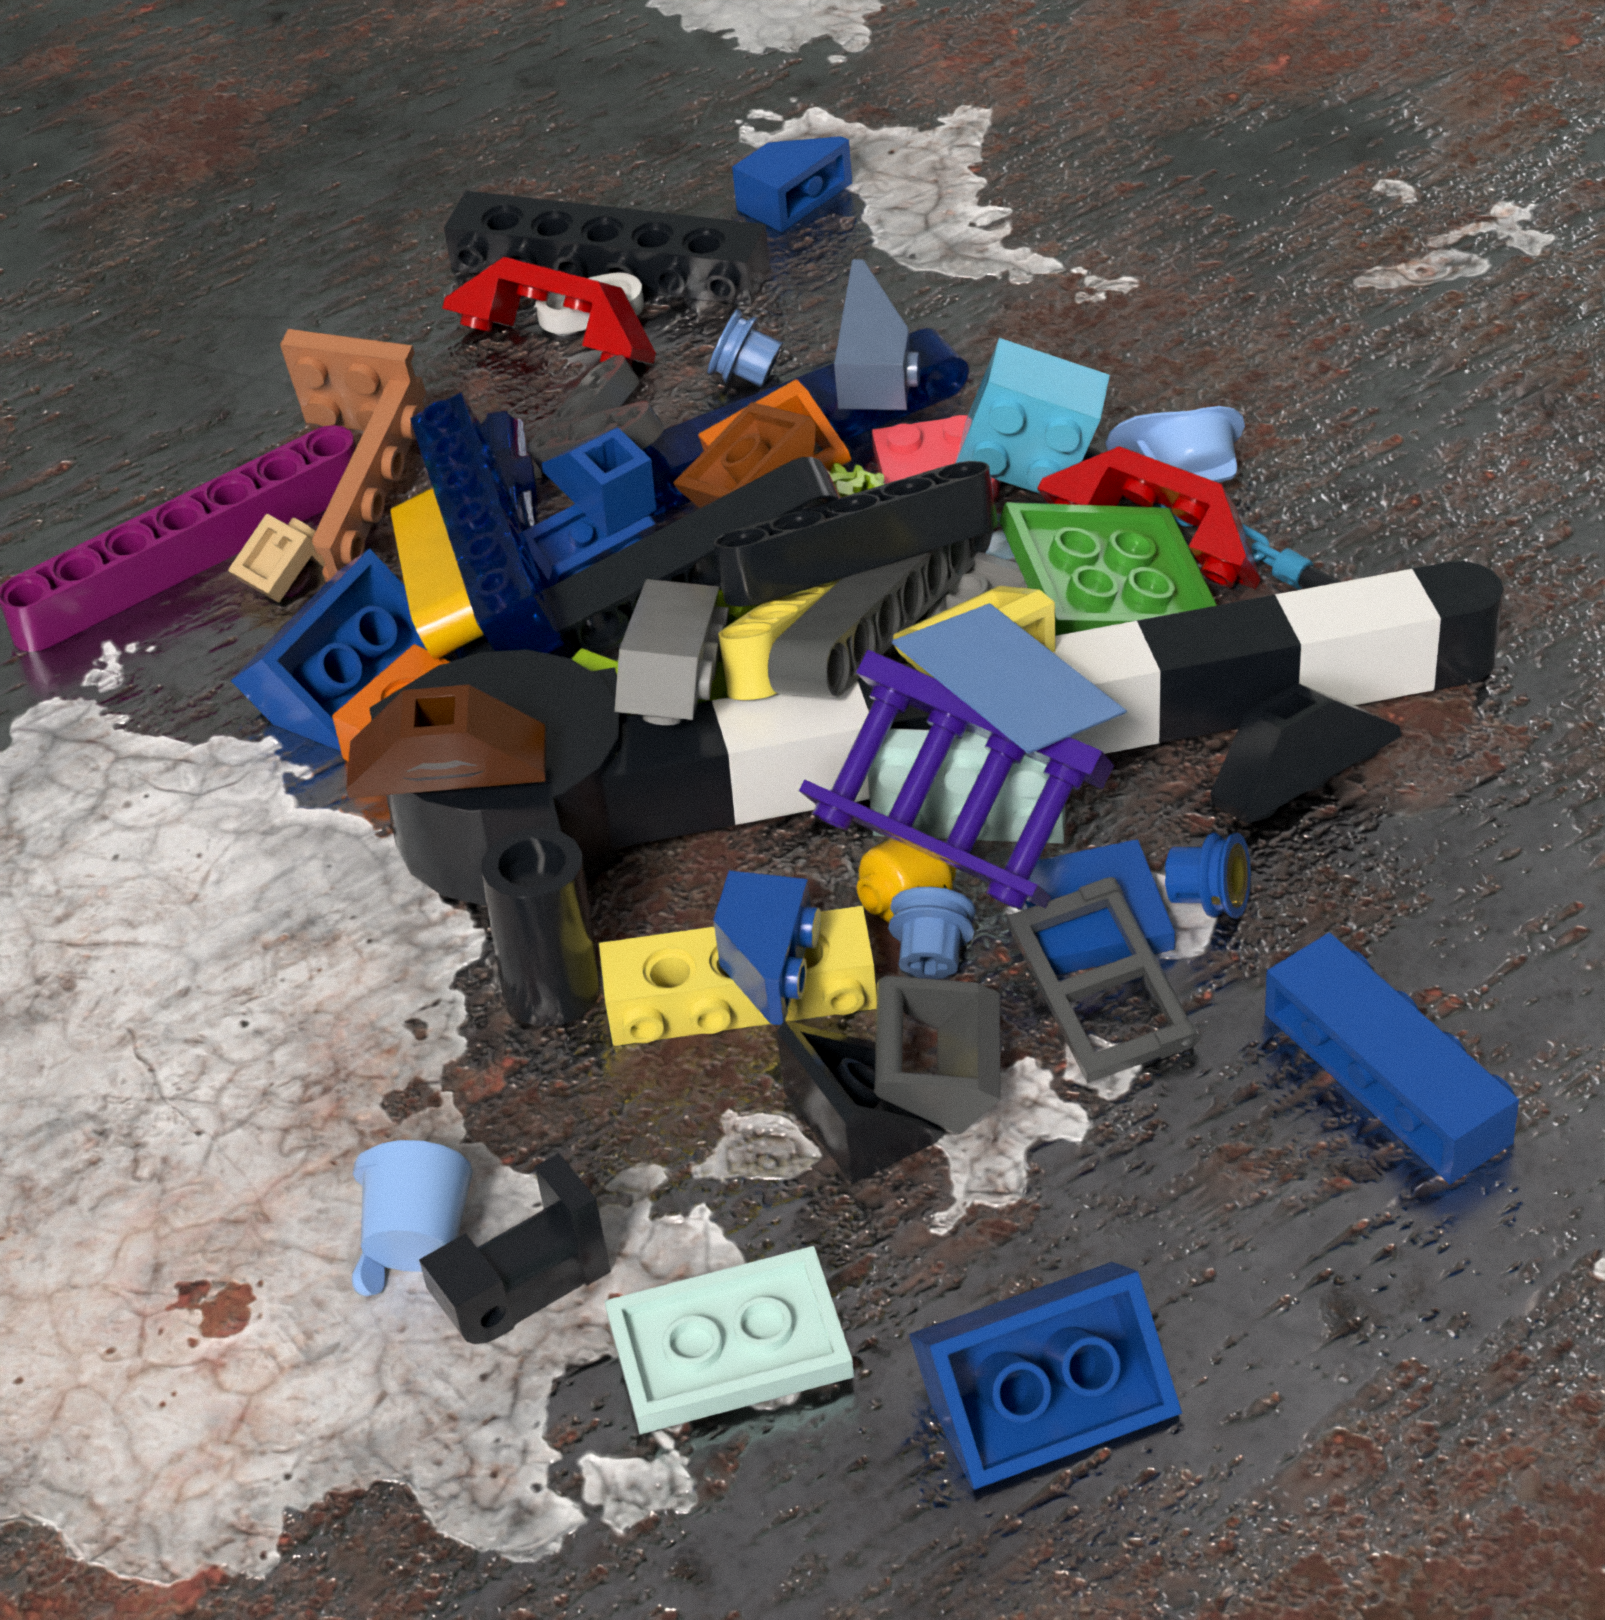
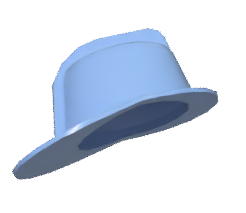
[1105,406,1245,483]

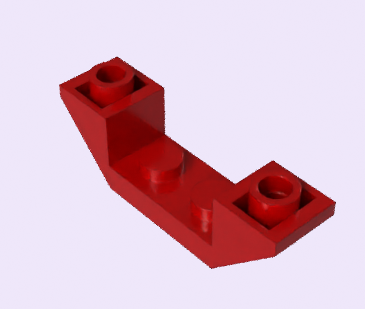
[442,257,656,367]
[1037,446,1261,590]

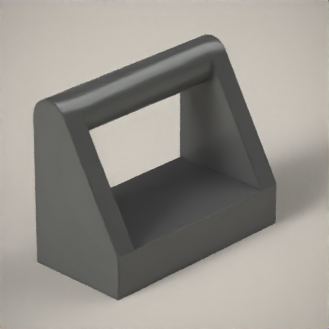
[874,976,1001,1134]

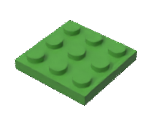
[999,502,1217,636]

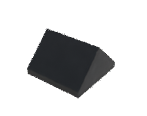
[776,1020,944,1184]

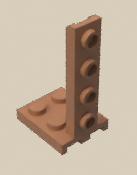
[280,329,435,583]

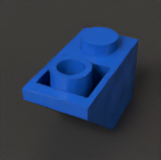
[542,427,656,536]
[713,870,821,1025]

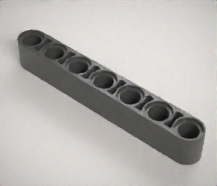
[768,531,992,698]

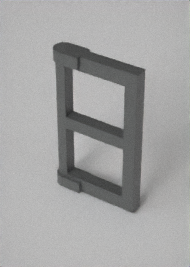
[1007,877,1200,1083]

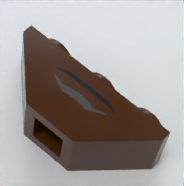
[346,684,547,798]

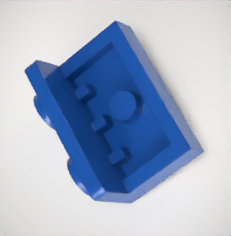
[514,504,657,590]

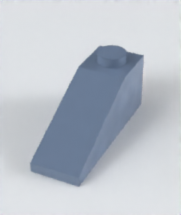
[834,259,921,410]

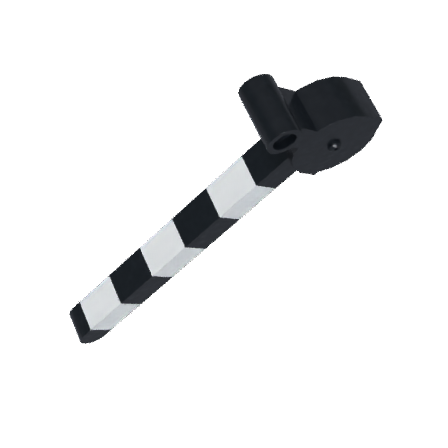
[369,561,1504,1026]

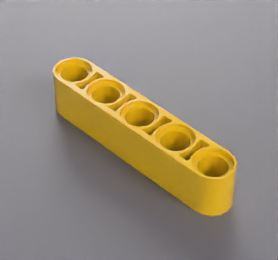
[390,483,490,660]

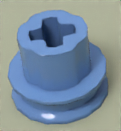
[707,309,783,388]
[888,887,976,979]

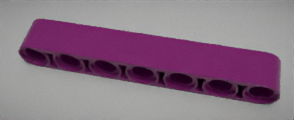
[0,425,356,652]

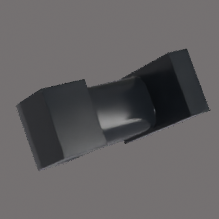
[419,1153,611,1344]

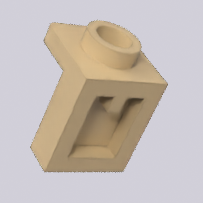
[228,514,325,603]

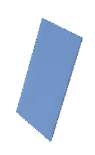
[892,603,1127,754]

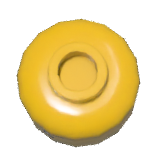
[857,839,956,923]

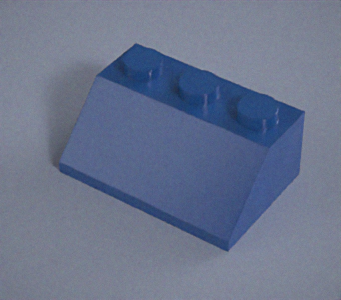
[231,548,427,751]
[909,1261,1182,1490]

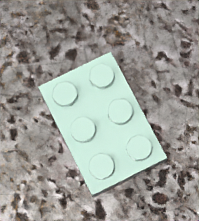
[868,729,1065,844]
[604,1246,854,1434]

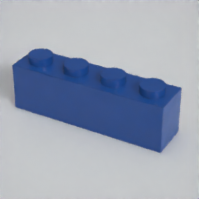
[1265,932,1519,1185]

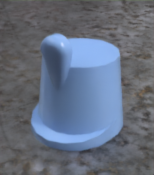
[352,1140,473,1297]

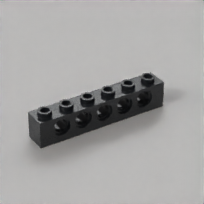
[444,191,770,306]

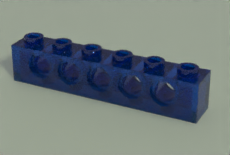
[410,392,564,653]

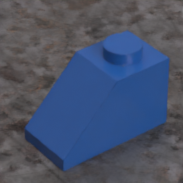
[732,136,852,233]

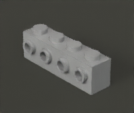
[614,579,729,725]

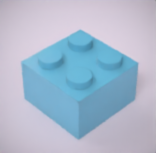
[955,338,1110,494]

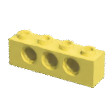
[599,906,877,1046]

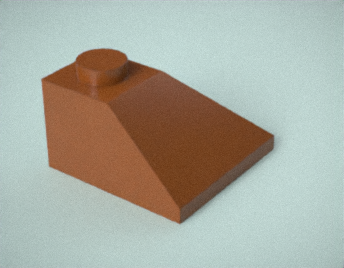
[673,402,816,508]

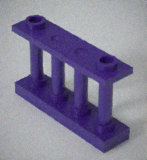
[799,649,1114,910]

